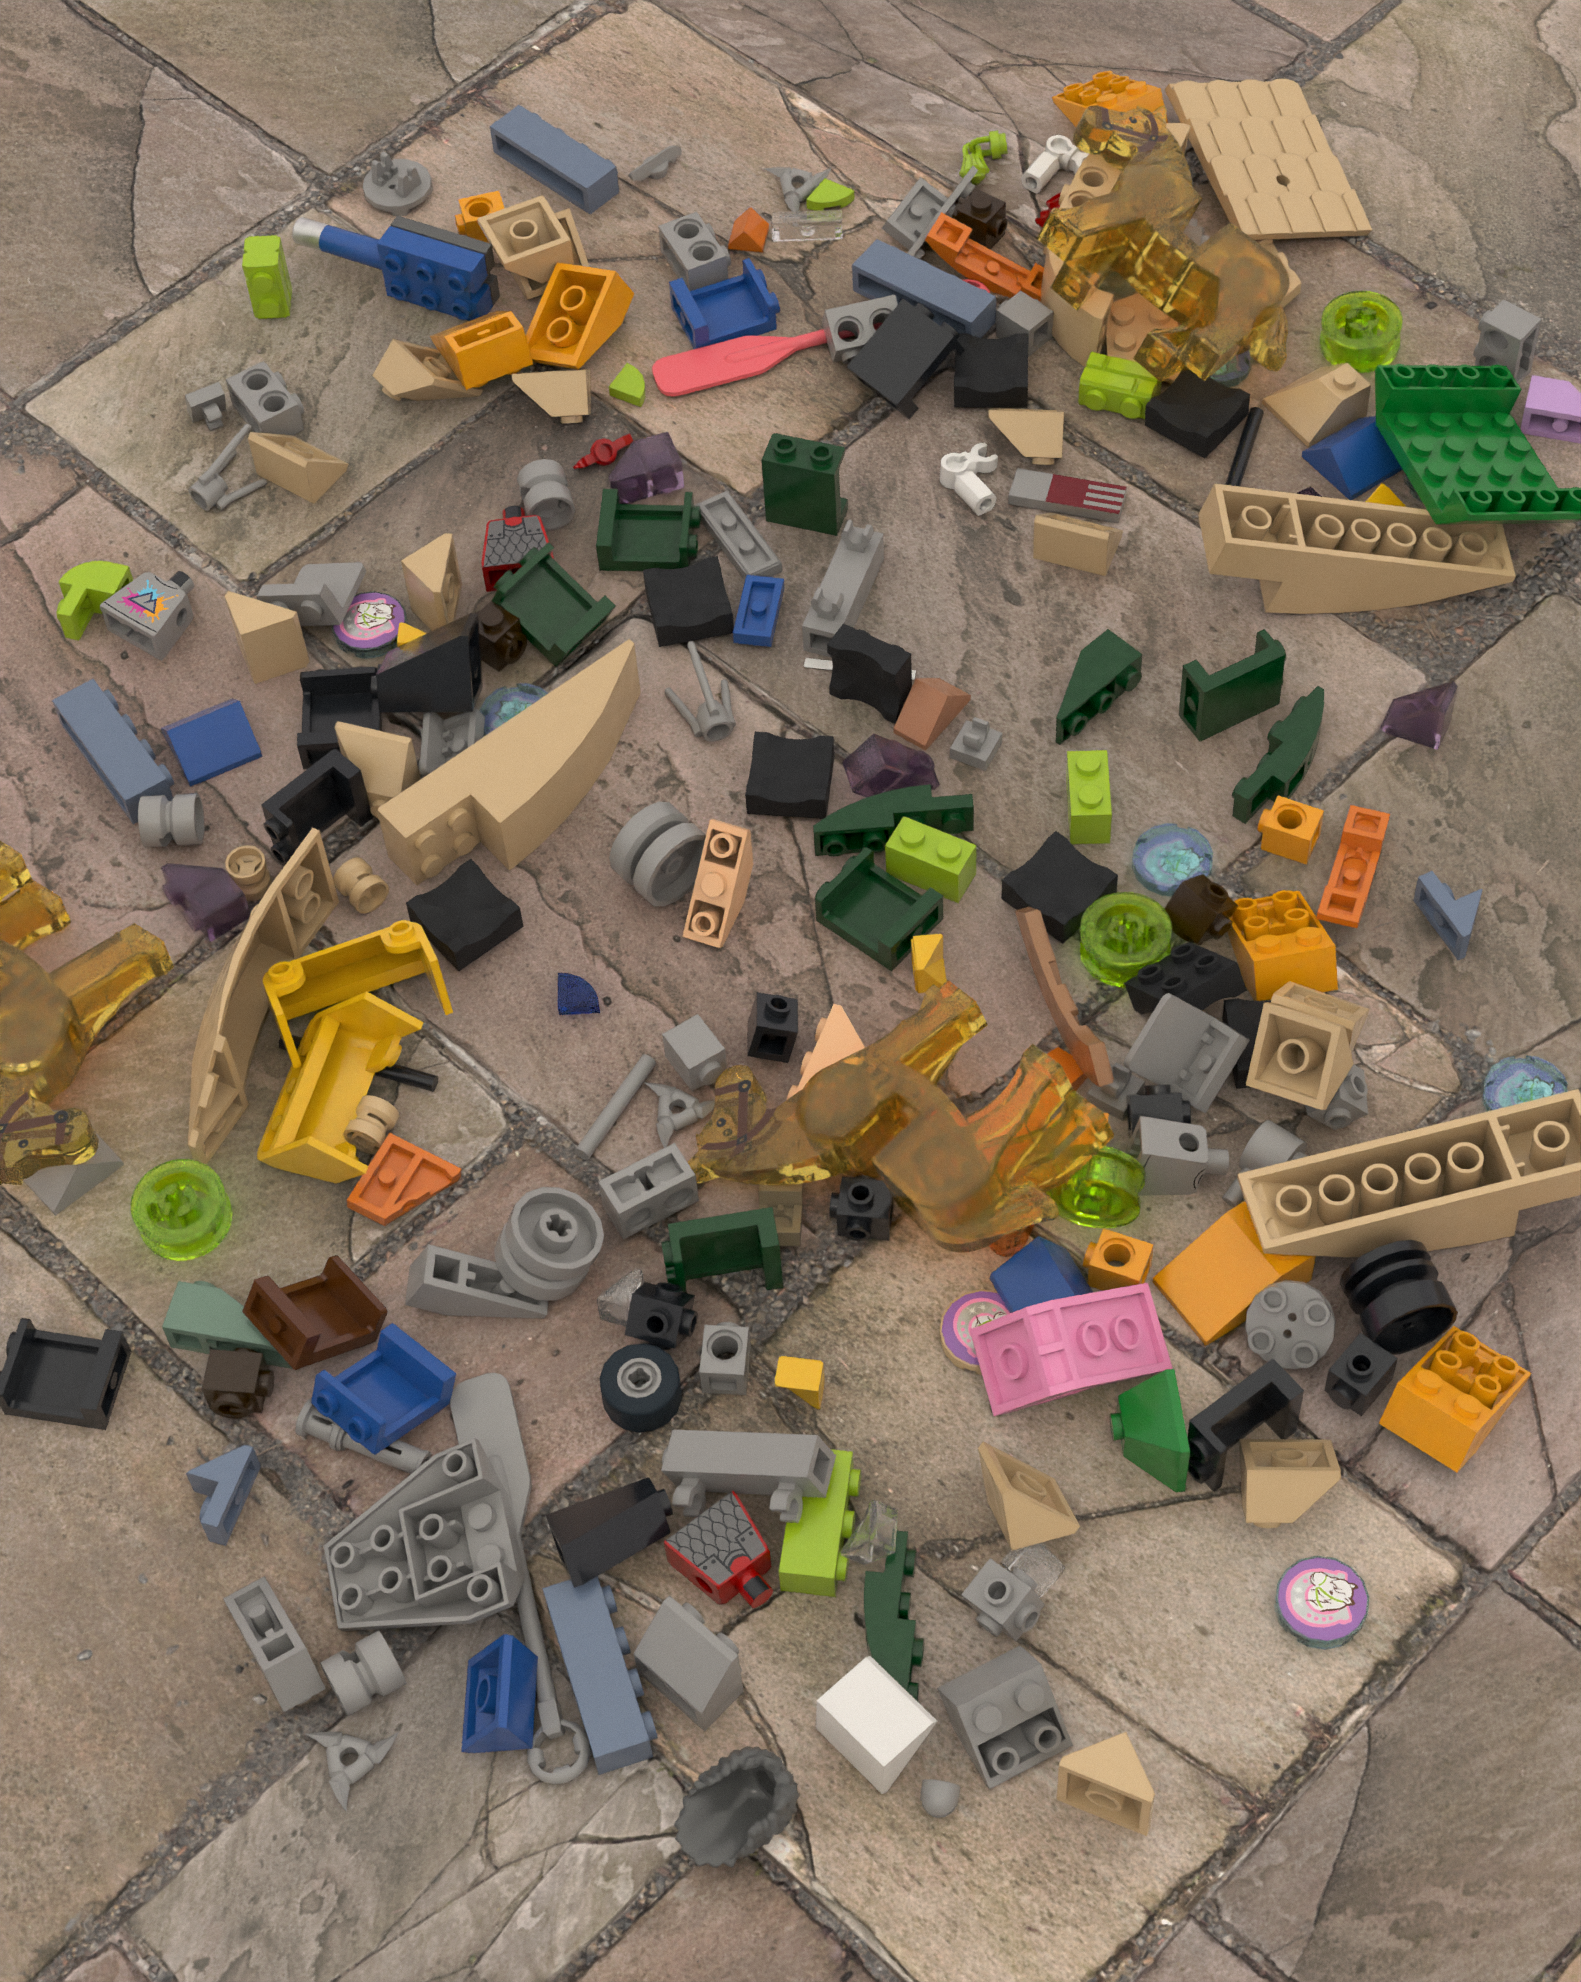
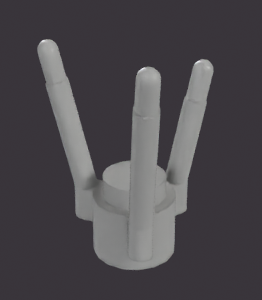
[188,423,267,511]
[665,641,736,742]

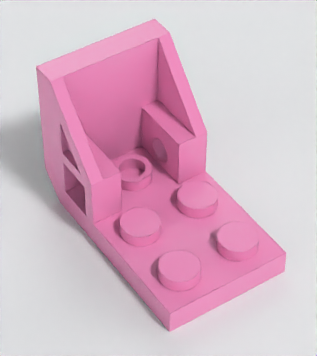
[970,1283,1173,1416]

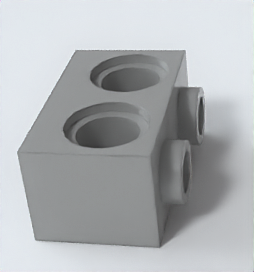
[658,212,731,291]
[822,294,898,364]
[1473,299,1541,385]
[225,361,304,435]
[598,1143,699,1240]

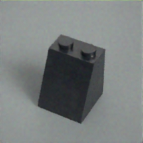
[371,613,483,713]

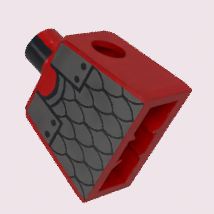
[481,506,554,592]
[664,1491,773,1608]

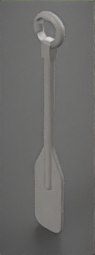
[450,1372,591,1785]

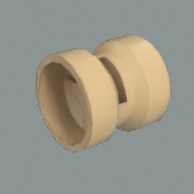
[225,845,272,901]
[333,857,389,914]
[343,1095,400,1154]

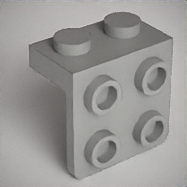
[257,562,366,626]
[1124,993,1250,1113]

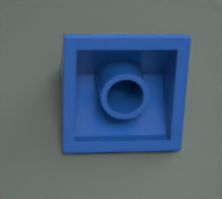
[1302,416,1403,500]
[161,698,263,787]
[989,1236,1093,1313]
[461,1634,538,1753]

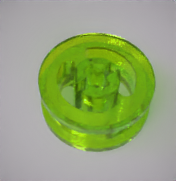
[1319,291,1403,373]
[1080,892,1172,987]
[1044,1144,1146,1228]
[130,1159,233,1261]

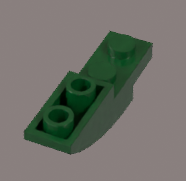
[1232,686,1324,824]
[813,784,974,856]
[864,1530,924,1702]

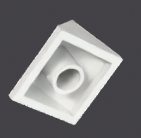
[816,1656,937,1794]

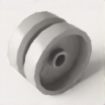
[609,802,706,906]
[494,1187,604,1301]

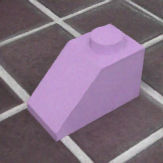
[1521,375,1581,444]

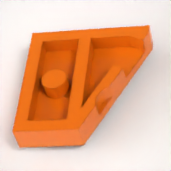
[347,1132,462,1226]

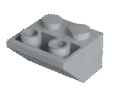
[634,1595,744,1731]
[937,1646,1073,1789]

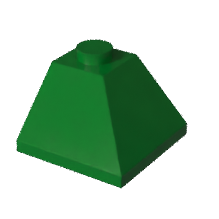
[1109,1369,1190,1493]

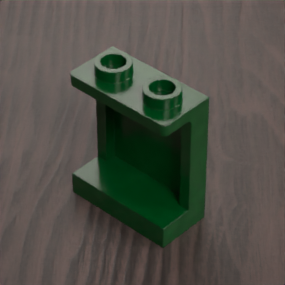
[761,433,848,536]
[596,489,701,571]
[492,542,616,668]
[1179,629,1286,742]
[815,847,944,972]
[661,1207,783,1293]

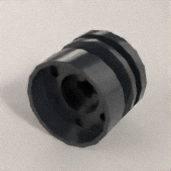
[1340,1240,1458,1355]

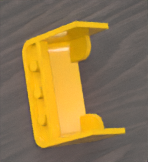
[262,920,453,1069]
[257,991,424,1184]

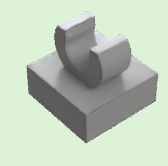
[185,382,227,431]
[950,717,1002,771]
[1086,1063,1145,1121]

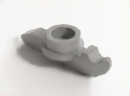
[629,145,682,181]

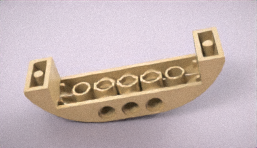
[1041,123,1190,367]

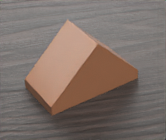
[893,678,971,751]

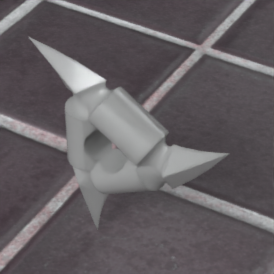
[763,167,832,219]
[644,1082,725,1148]
[306,1732,399,1813]

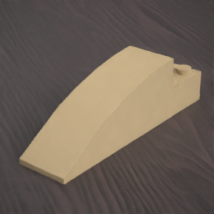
[1198,484,1516,614]
[377,639,641,885]
[1237,1089,1581,1257]

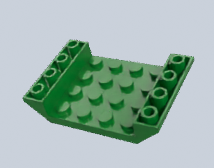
[1375,364,1581,525]

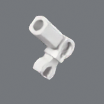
[1021,135,1090,194]
[940,443,998,516]

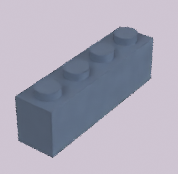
[490,105,619,214]
[852,239,996,338]
[52,679,174,824]
[542,1576,658,1775]

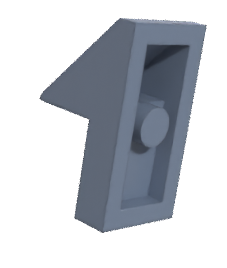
[1414,871,1483,960]
[186,1445,261,1546]

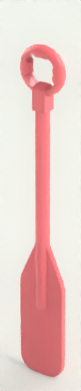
[652,279,991,397]

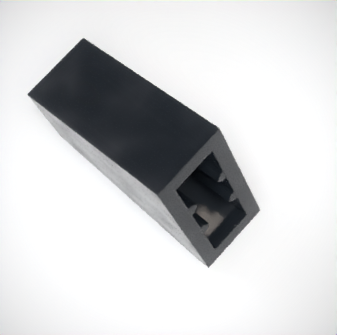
[546,1477,673,1588]

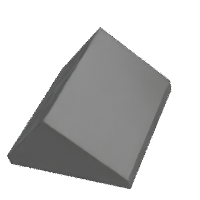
[9,1109,124,1215]

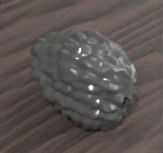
[674,1746,800,1868]

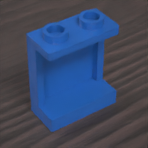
[669,258,780,349]
[311,1323,456,1455]

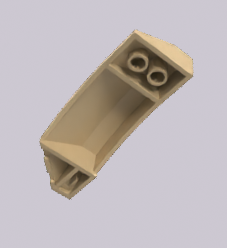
[188,828,339,1169]

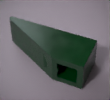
[1056,629,1142,745]

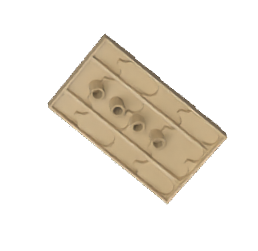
[1165,79,1372,241]

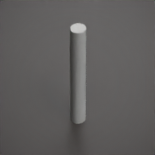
[575,1054,656,1160]

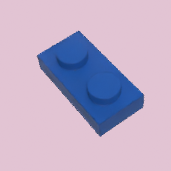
[733,575,785,647]

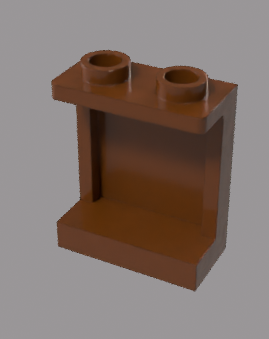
[242,1255,388,1370]

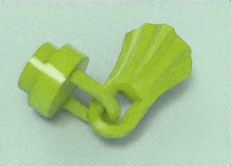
[959,130,1008,185]

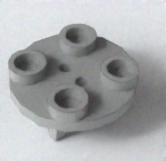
[363,152,433,217]
[1245,1280,1336,1369]

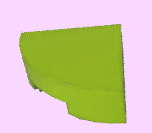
[806,178,855,211]
[609,363,645,407]

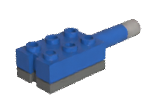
[292,215,500,321]

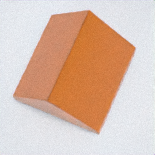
[728,207,769,253]

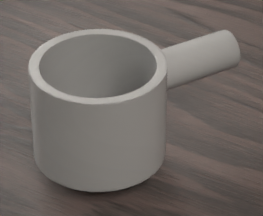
[1222,1120,1307,1207]

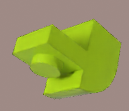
[57,561,133,641]

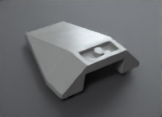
[324,1438,525,1631]

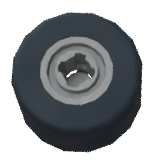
[599,1343,682,1433]

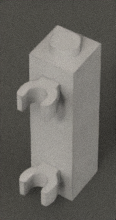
[802,520,884,657]
[661,1429,836,1523]

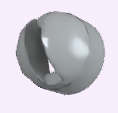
[920,1779,961,1818]

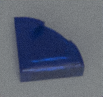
[558,973,600,1015]

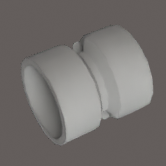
[517,459,575,531]
[138,793,204,848]
[320,1630,407,1717]

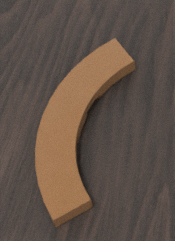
[1015,907,1114,1087]

